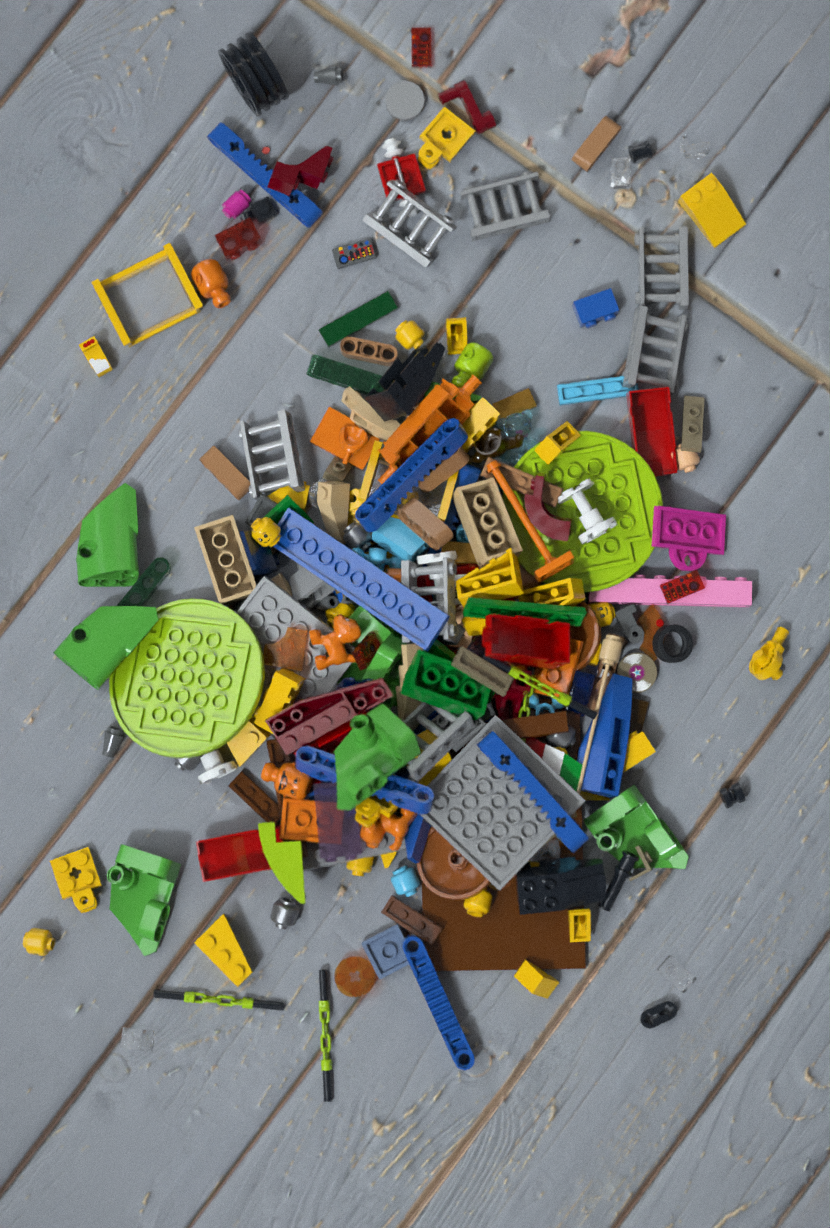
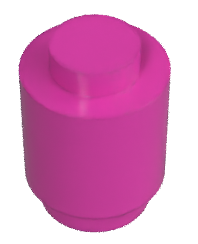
[222,189,251,219]

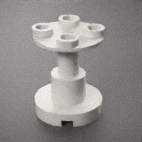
[558,478,618,545]
[417,551,461,607]
[198,750,238,785]

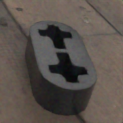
[640,1001,678,1028]

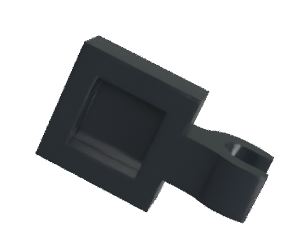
[240,197,277,225]

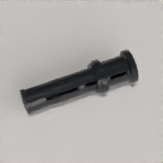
[598,850,640,912]

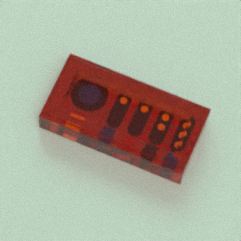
[411,28,432,68]
[659,570,705,605]
[352,632,381,670]

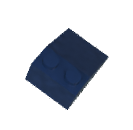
[240,530,280,578]

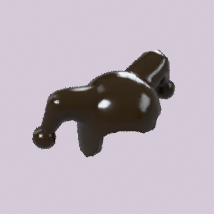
[467,428,524,464]

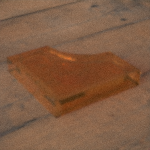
[263,627,309,671]

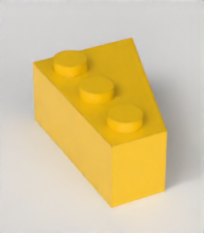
[462,397,500,453]
[455,548,524,607]
[518,578,585,606]
[253,667,306,734]
[227,716,272,767]
[194,914,253,987]

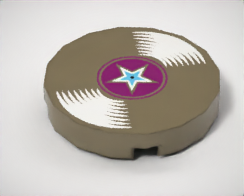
[616,653,657,693]

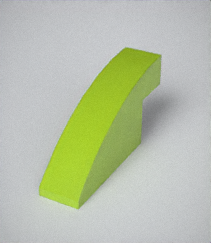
[258,822,306,904]

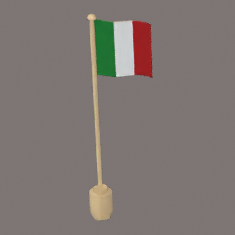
[525,635,623,818]

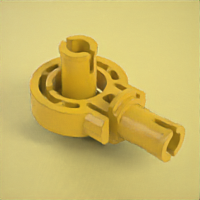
[749,627,789,680]

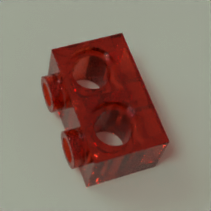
[214,217,262,261]

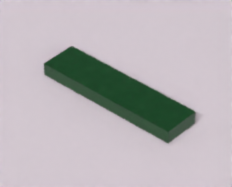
[318,291,398,348]

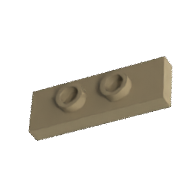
[681,396,704,453]
[451,646,514,696]

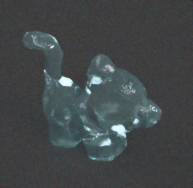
[474,409,540,465]

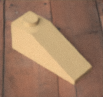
[317,481,350,544]

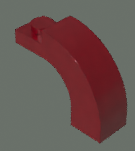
[525,473,572,542]

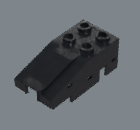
[364,342,446,422]
[515,857,606,915]

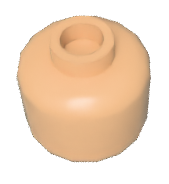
[671,444,700,473]

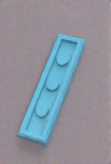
[557,376,639,406]

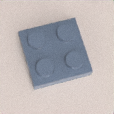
[361,924,411,980]

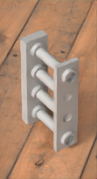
[460,171,550,242]
[362,179,457,268]
[634,227,689,310]
[622,305,688,395]
[239,409,305,500]
[401,557,458,644]
[403,702,474,782]

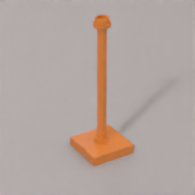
[486,460,574,584]

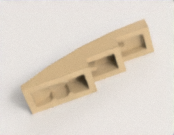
[396,643,423,722]

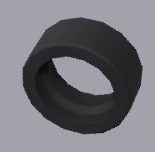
[652,624,693,663]

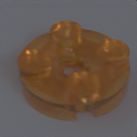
[335,956,375,997]

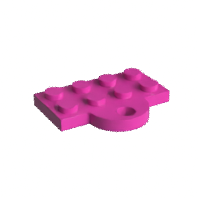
[652,506,726,571]

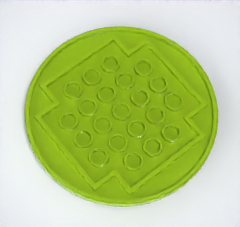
[502,431,663,593]
[109,598,265,758]

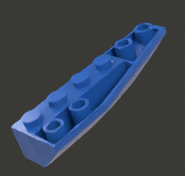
[577,674,632,798]

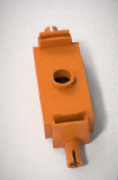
[377,374,482,484]

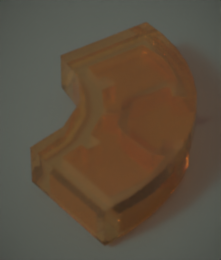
[638,605,665,661]

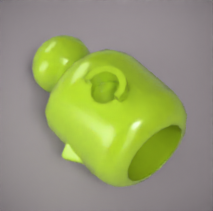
[451,342,494,388]

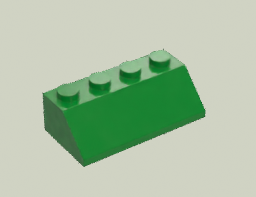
[400,650,490,721]

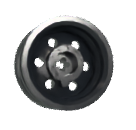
[218,32,289,117]

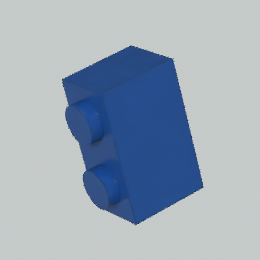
[572,288,619,329]

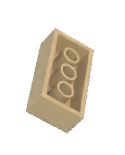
[452,477,523,569]
[194,515,256,606]

